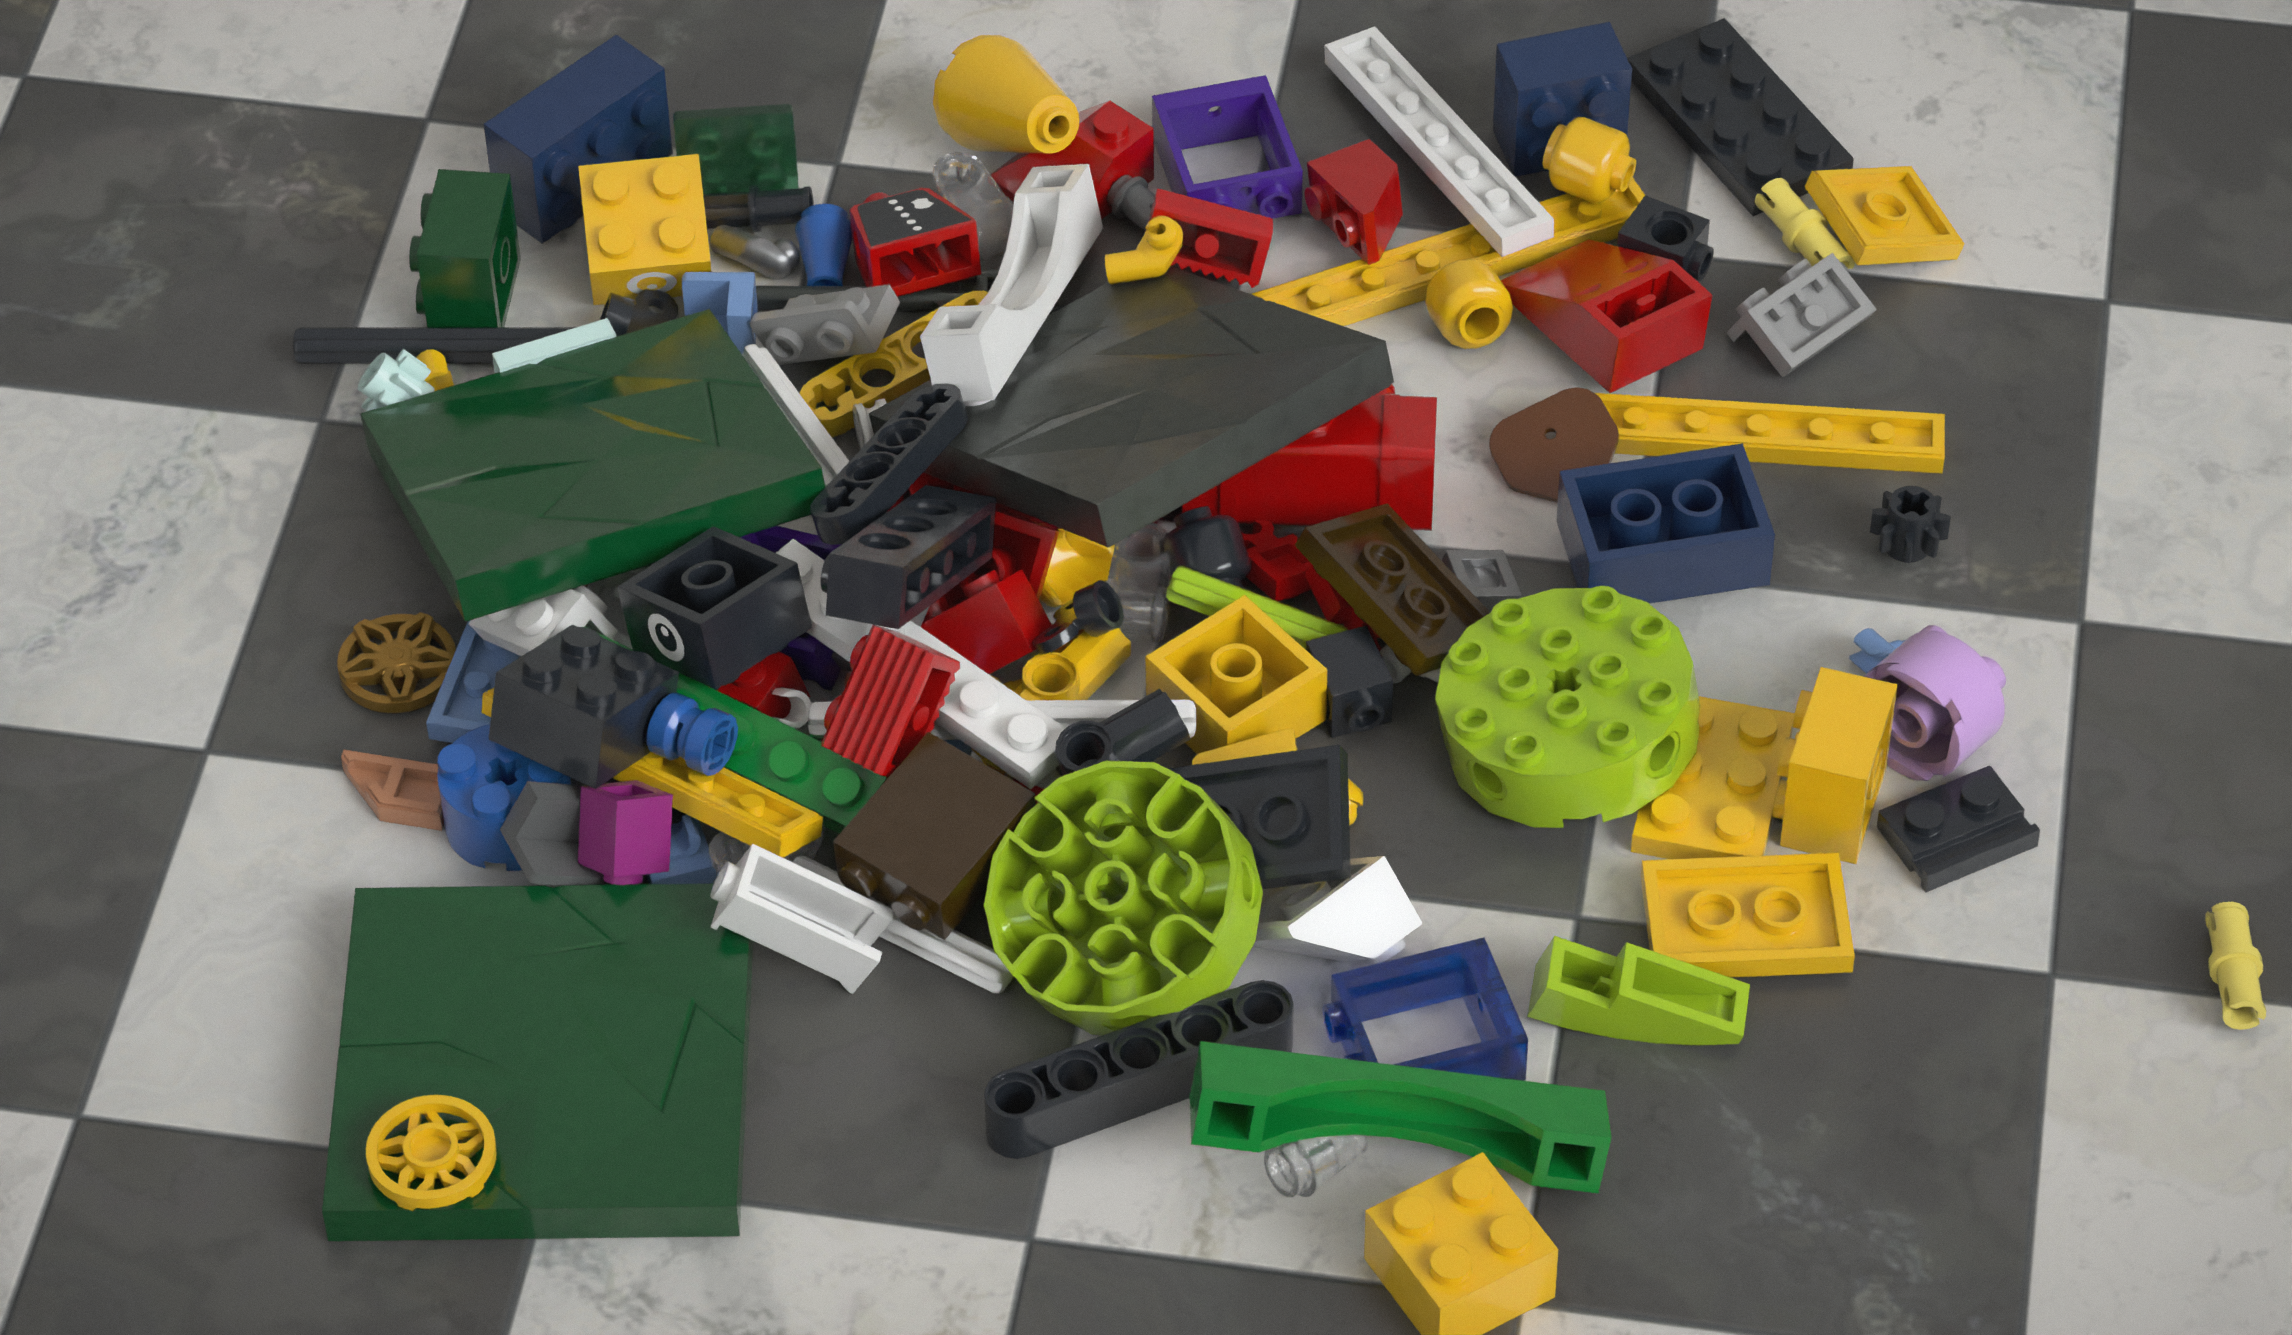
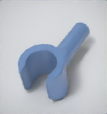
[1849,628,1906,674]

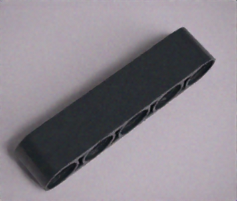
[984,980,1294,1159]

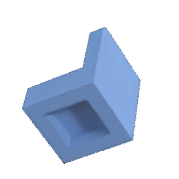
[682,272,758,354]

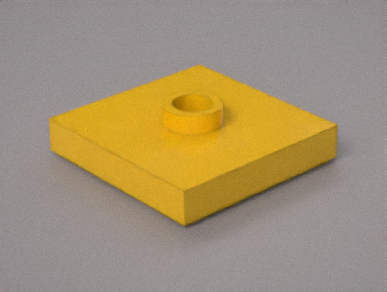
[1805,166,1965,265]

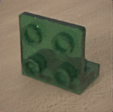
[673,104,799,194]

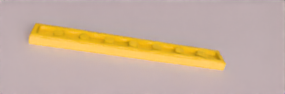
[1252,178,1645,326]

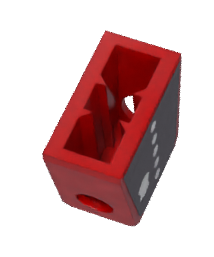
[849,188,981,297]

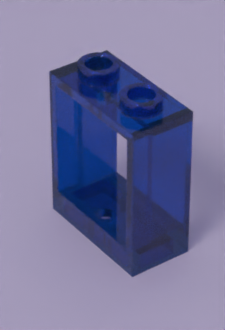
[1322,937,1528,1081]

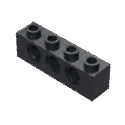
[820,485,997,629]

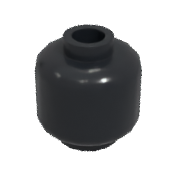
[1160,506,1252,588]

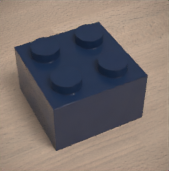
[1493,22,1632,177]

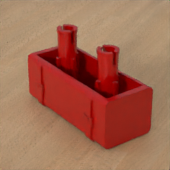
[1182,384,1437,531]

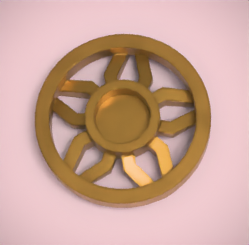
[337,612,456,713]

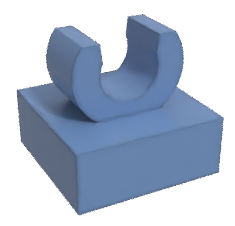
[645,815,717,884]

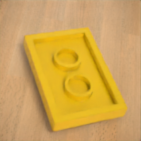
[1631,696,1795,859]
[1641,853,1855,977]

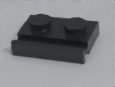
[1877,765,2040,892]

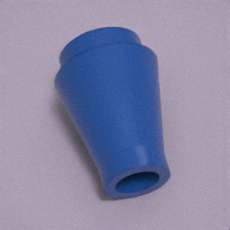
[795,204,852,286]

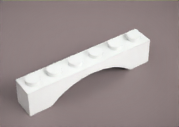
[920,164,1103,406]

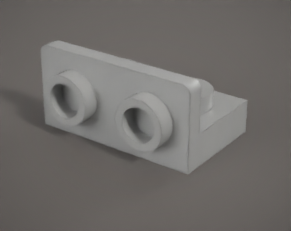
[1726,253,1877,377]
[750,284,900,365]

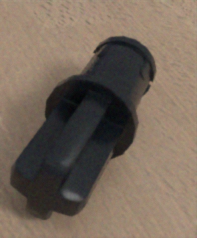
[703,185,814,232]

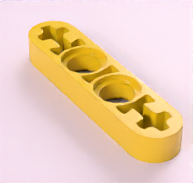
[799,291,988,437]

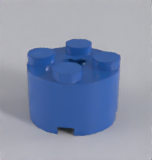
[437,724,571,871]

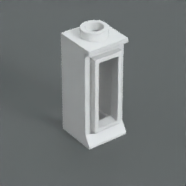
[710,844,894,994]

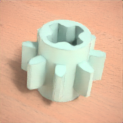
[357,349,435,412]

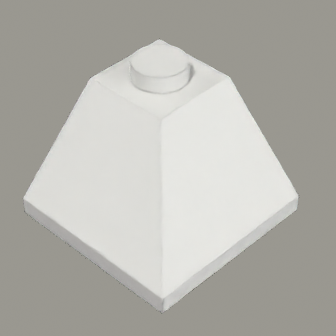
[1253,856,1422,964]

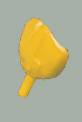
[1040,528,1120,608]

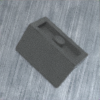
[500,781,616,886]

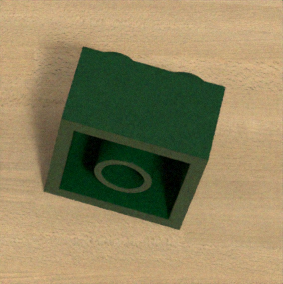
[409,169,521,327]

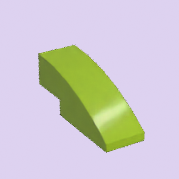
[1527,936,1750,1045]

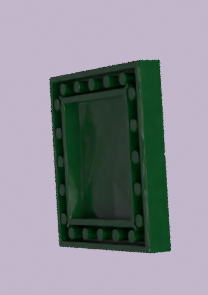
[360,309,825,621]
[322,883,753,1241]

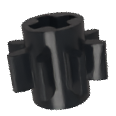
[1870,486,1951,563]

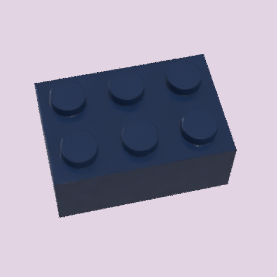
[483,35,673,244]
[1556,443,1775,604]

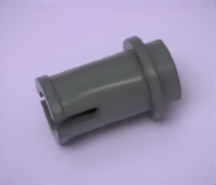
[1107,175,1155,231]

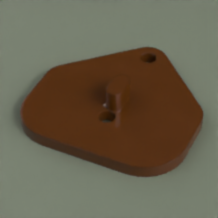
[1489,387,1619,503]

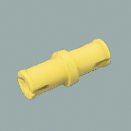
[1755,178,1855,269]
[2205,901,2266,1030]

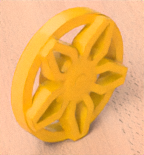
[366,1095,497,1211]

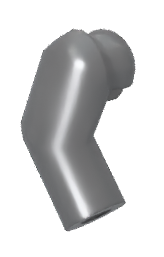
[710,225,800,279]

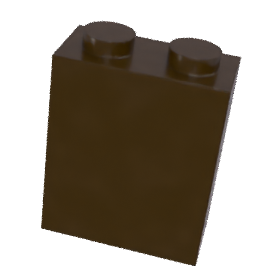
[833,732,1036,940]

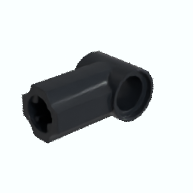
[1055,688,1190,776]

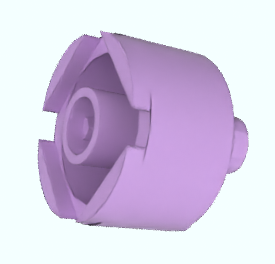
[1863,625,2006,781]

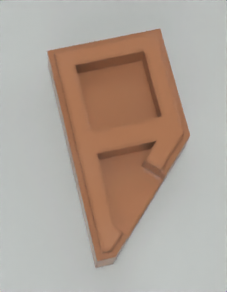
[341,750,444,831]

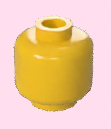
[1543,117,1636,204]
[1425,259,1513,349]

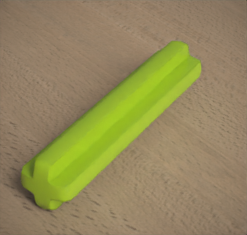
[1166,566,1348,650]

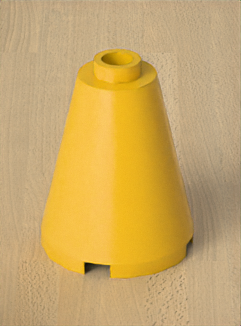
[933,35,1079,153]

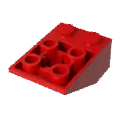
[1501,239,1712,393]

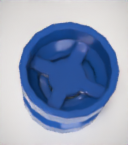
[647,693,738,776]

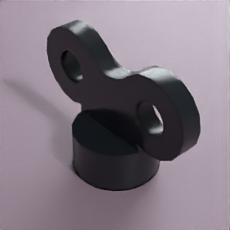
[600,289,679,337]
[1032,580,1124,655]

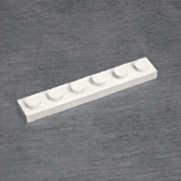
[1324,26,1554,257]
[776,539,1066,789]

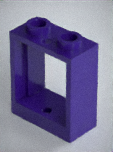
[1152,75,1303,219]

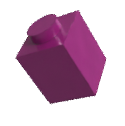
[578,780,673,885]

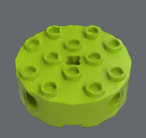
[1435,586,1700,828]
[984,761,1263,1035]

